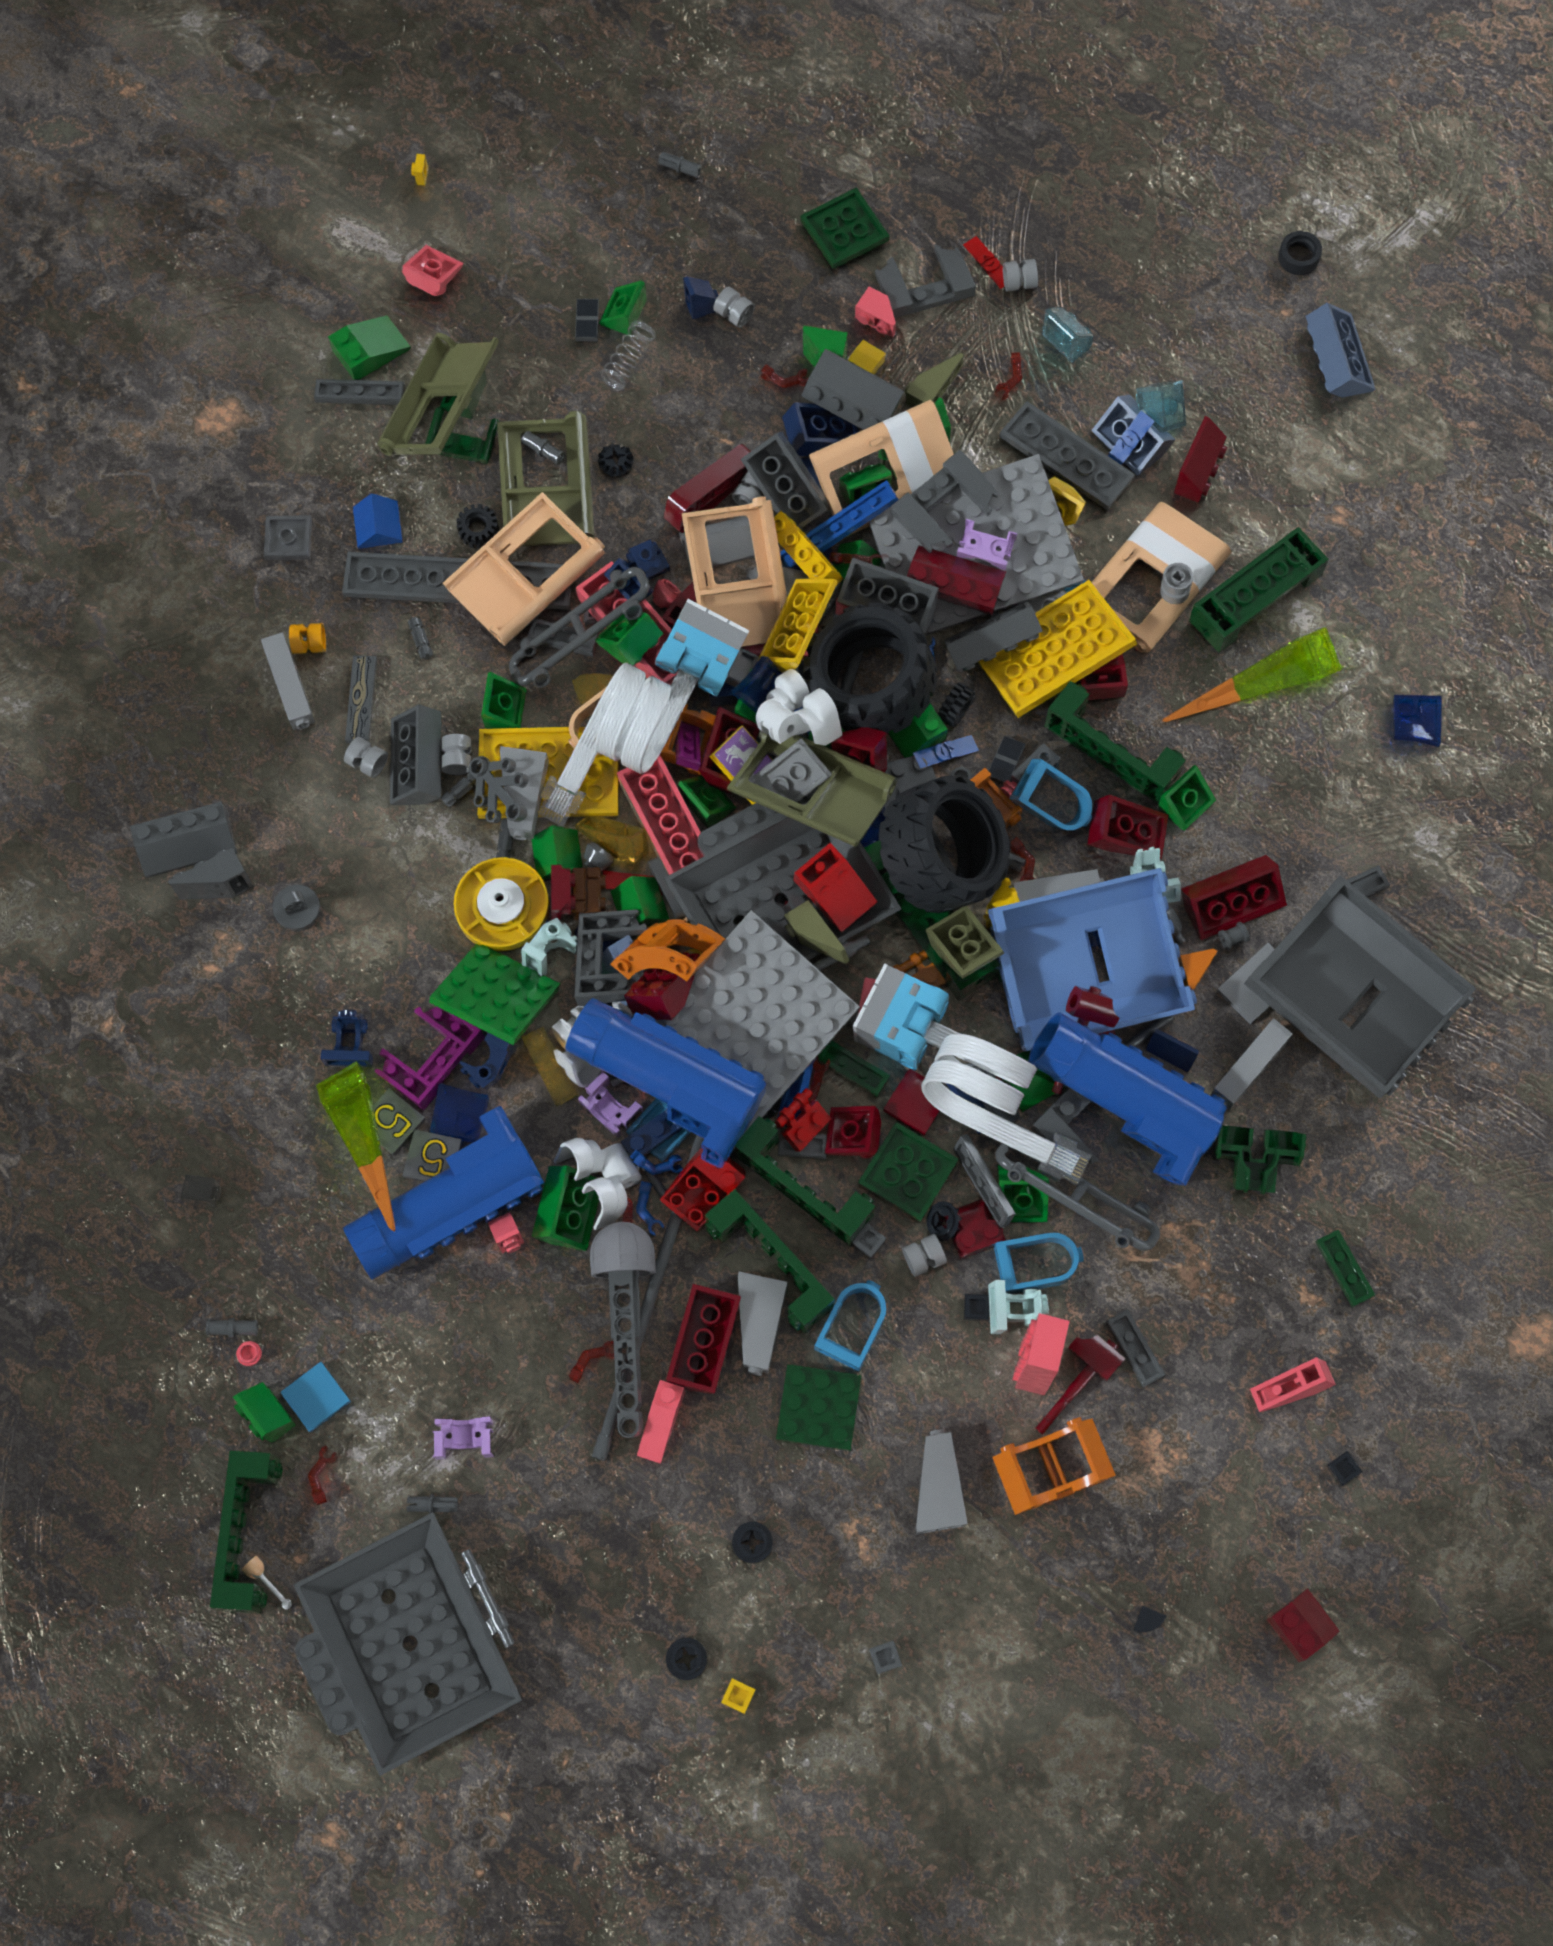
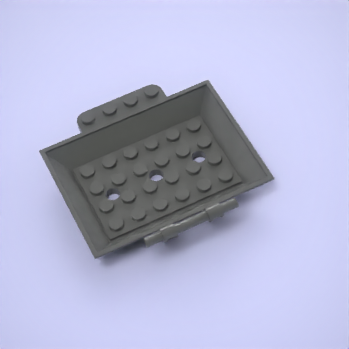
[664,801,902,971]
[293,1512,522,1776]

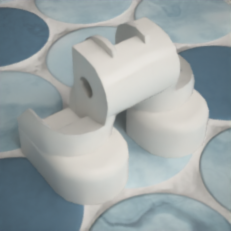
[756,669,842,746]
[552,1002,633,1087]
[554,1138,642,1230]

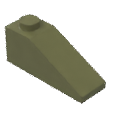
[904,353,964,407]
[784,900,849,964]

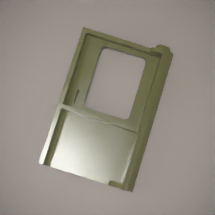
[377,333,499,456]
[497,411,595,546]
[727,731,897,847]

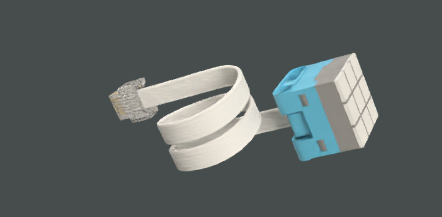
[537,599,749,827]
[853,963,1092,1185]

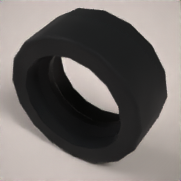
[1278,231,1322,275]

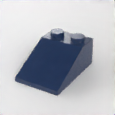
[782,402,859,456]

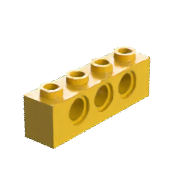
[774,511,844,586]

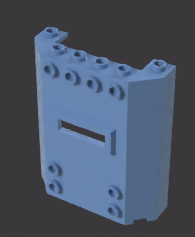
[988,868,1197,1051]

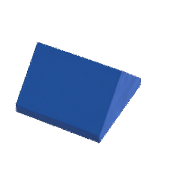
[353,493,403,549]

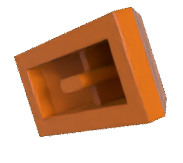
[1178,949,1217,990]

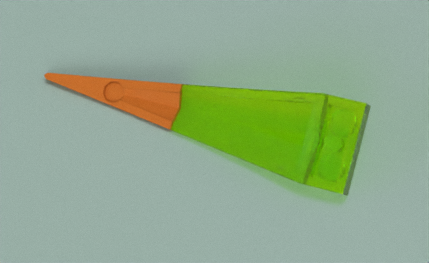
[1162,627,1342,722]
[316,1061,396,1232]

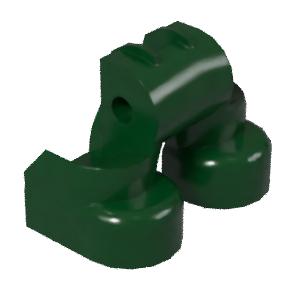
[1214,1125,1306,1195]

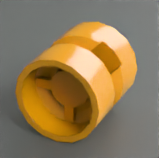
[289,623,326,654]

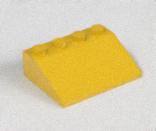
[758,579,838,674]

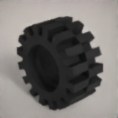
[456,504,499,549]
[938,682,976,728]

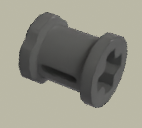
[1218,922,1250,951]

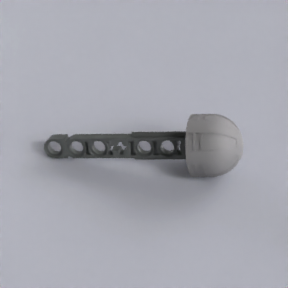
[590,1222,656,1438]

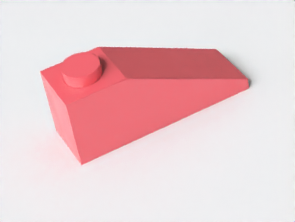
[1250,1357,1336,1412]
[637,1380,685,1464]

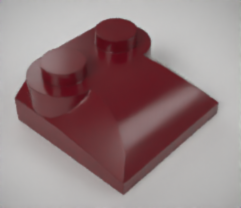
[551,865,575,921]
[825,1106,881,1159]
[943,1199,1006,1260]

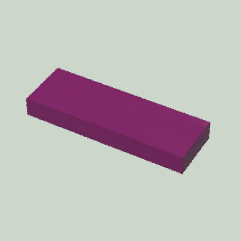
[675,721,701,771]

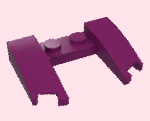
[375,1007,485,1111]

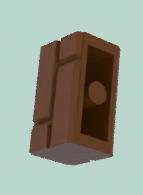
[572,867,606,921]

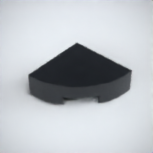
[1133,1606,1167,1633]

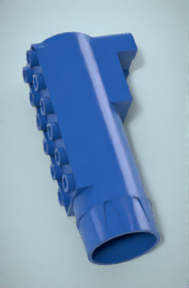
[565,998,766,1168]
[1028,1012,1227,1186]
[343,1106,545,1280]

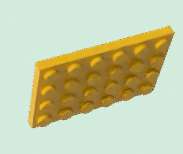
[977,580,1137,718]
[477,727,619,819]

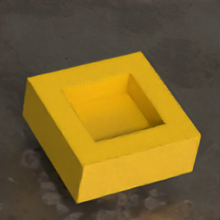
[411,154,428,185]
[721,1678,756,1714]

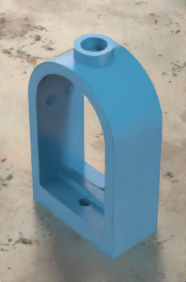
[1009,759,1092,830]
[994,1233,1084,1294]
[814,1280,886,1372]

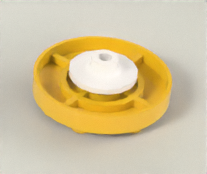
[454,857,550,951]

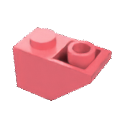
[855,286,896,337]
[488,1212,524,1254]

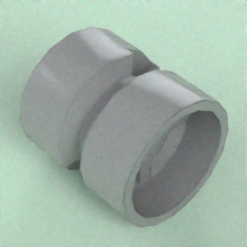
[1003,259,1038,292]
[713,286,755,328]
[732,470,765,505]
[1160,563,1193,604]
[441,734,471,775]
[344,737,388,778]
[902,1234,947,1277]

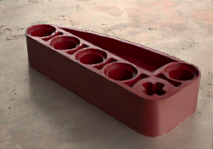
[664,444,751,533]

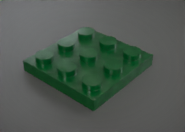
[800,187,890,269]
[858,1122,959,1222]
[776,1364,862,1451]

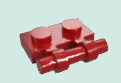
[775,1088,831,1152]

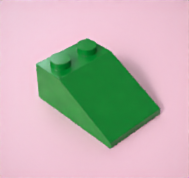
[328,315,411,380]

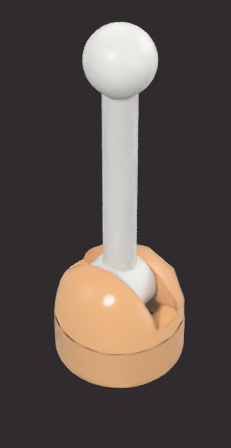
[241,1556,292,1609]

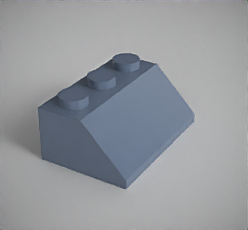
[1091,395,1176,475]

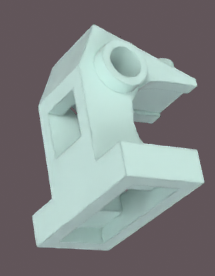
[1130,847,1181,903]
[521,918,578,977]
[988,1280,1049,1334]

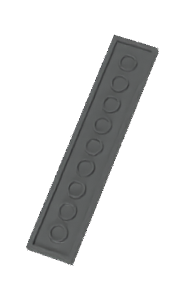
[342,552,572,610]

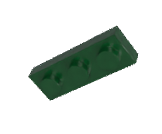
[816,1040,890,1098]
[1315,1229,1376,1308]

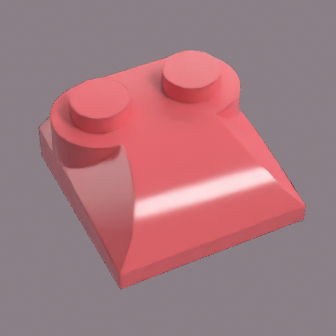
[402,245,463,296]

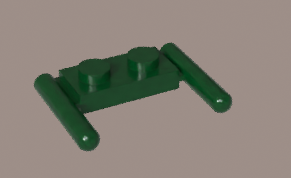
[425,407,499,464]

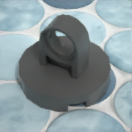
[272,884,321,932]

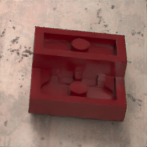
[883,1069,940,1136]

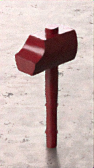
[1051,986,1120,1094]
[1035,1335,1125,1435]

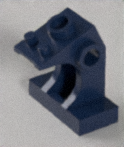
[625,539,670,580]
[320,1009,373,1067]
[459,1033,518,1090]

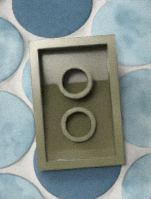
[926,906,1004,978]

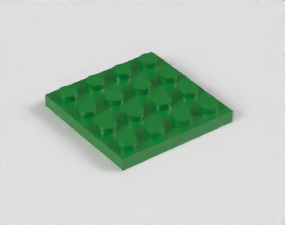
[429,944,561,1045]

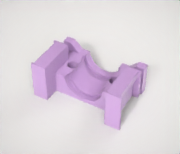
[957,519,1017,570]
[578,1071,643,1138]
[433,1417,494,1460]

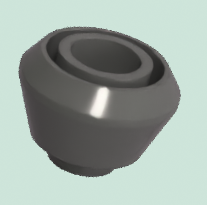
[583,842,614,871]

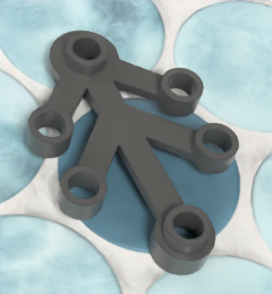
[469,756,529,824]

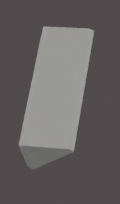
[679,516,755,574]

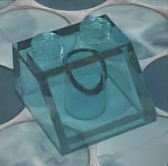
[1042,307,1093,363]
[1136,380,1186,432]

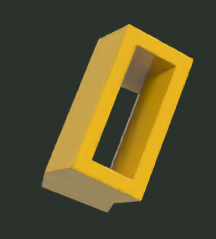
[848,340,886,375]

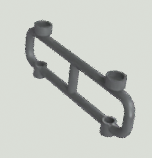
[509,567,650,688]
[995,1143,1161,1251]

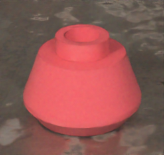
[652,579,681,608]

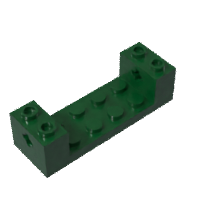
[1189,527,1329,653]
[1045,681,1186,805]
[881,871,1000,1002]
[734,1116,875,1247]
[705,1189,835,1334]
[210,1450,283,1614]

